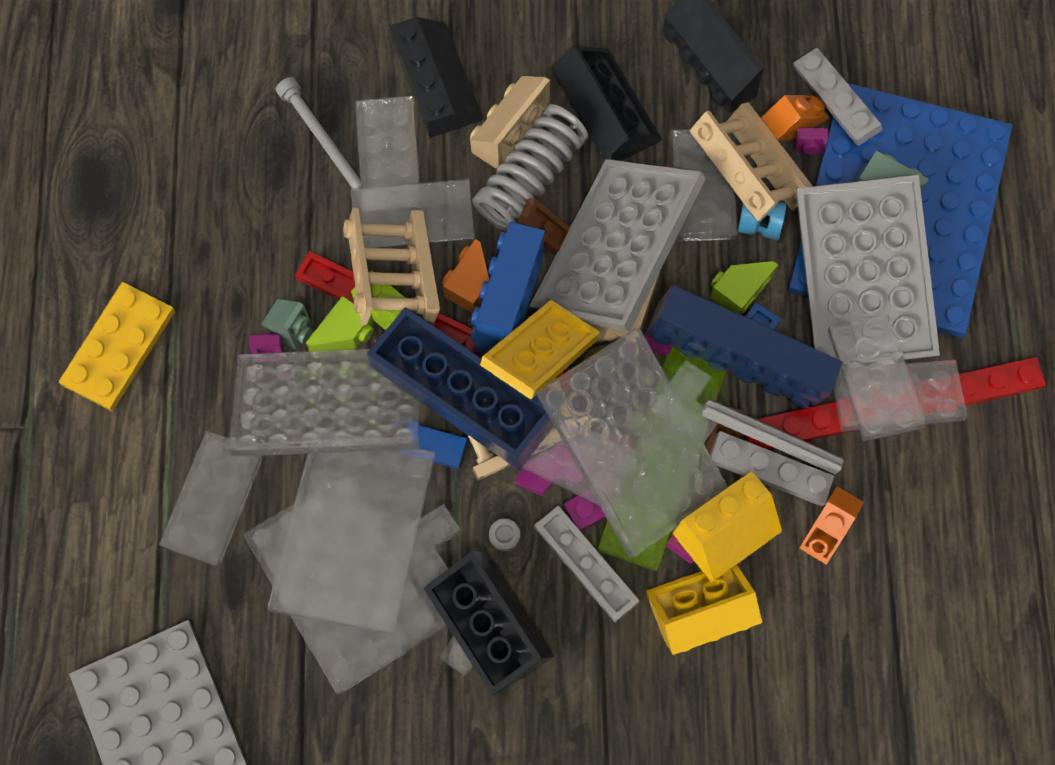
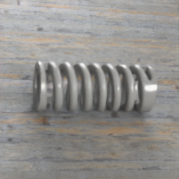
[472,104,588,232]

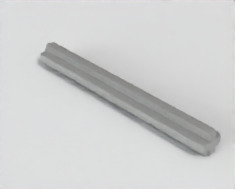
[701,399,844,474]

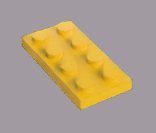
[59,282,175,412]
[480,300,600,399]

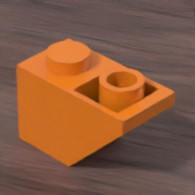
[761,95,829,140]
[442,239,489,313]
[799,486,864,565]

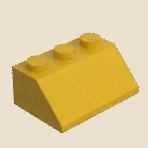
[672,471,782,583]
[646,565,762,655]

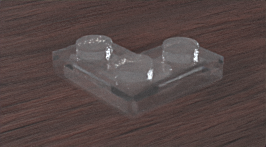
[651,360,718,446]
[391,504,461,592]

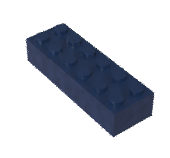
[645,285,843,408]
[366,307,557,471]

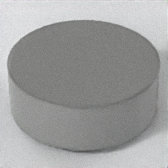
[489,519,520,551]

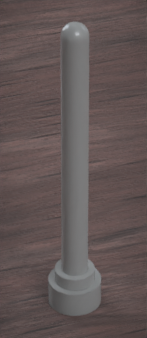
[275,77,363,191]

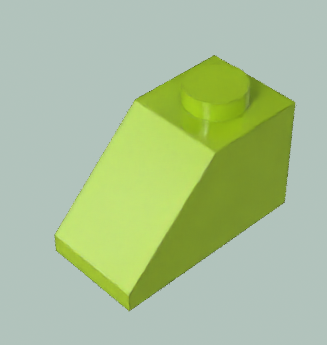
[710,261,778,316]
[306,296,374,356]

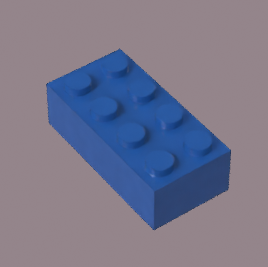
[471,222,545,355]

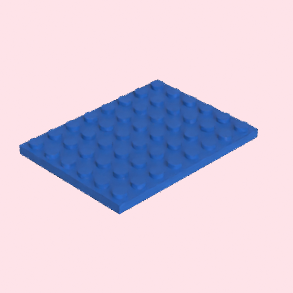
[788,83,1013,338]

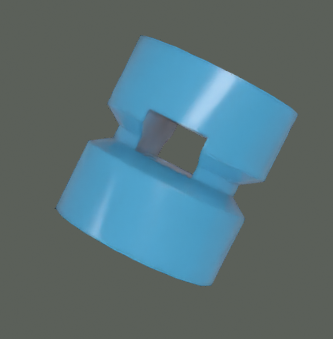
[737,202,787,240]

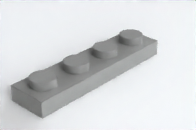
[793,48,882,146]
[707,431,834,506]
[534,506,640,623]

